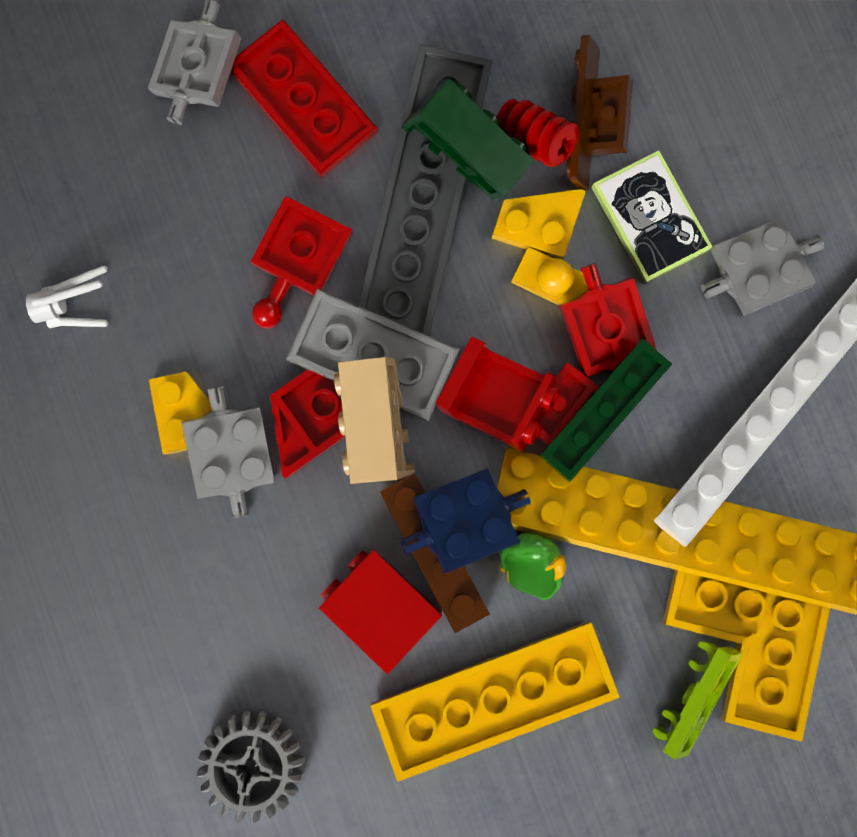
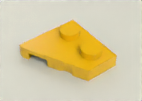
[492,189,586,259]
[149,372,212,455]

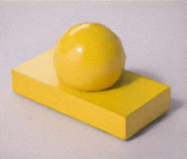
[511,247,588,306]

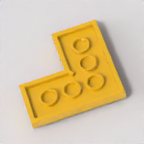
[662,569,830,742]

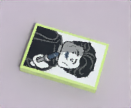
[591,150,713,284]

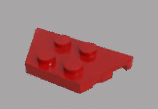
[270,369,345,479]

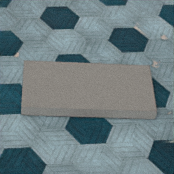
[286,289,459,421]

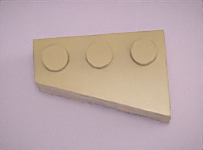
[334,357,415,484]

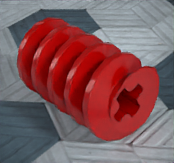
[497,99,580,167]

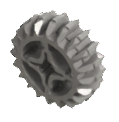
[197,711,305,823]

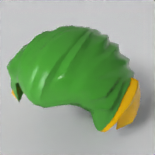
[500,533,566,600]

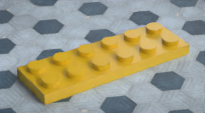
[370,621,620,782]

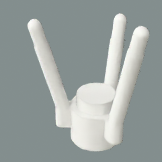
[26,266,108,328]

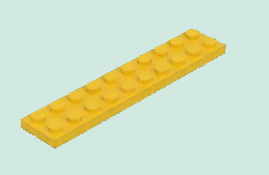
[497,448,857,615]

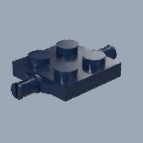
[399,468,531,574]

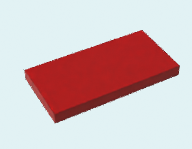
[230,19,378,178]

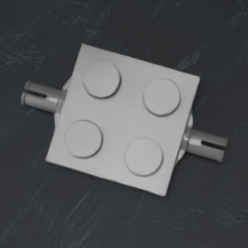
[148,0,242,125]
[701,217,824,316]
[181,386,275,518]

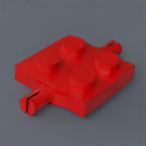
[559,263,657,377]

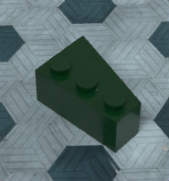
[401,79,534,200]

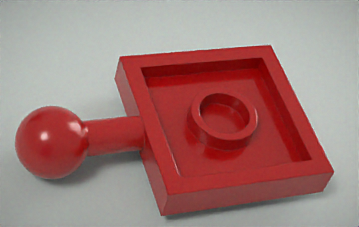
[250,196,353,329]

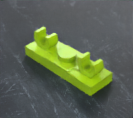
[652,641,743,760]

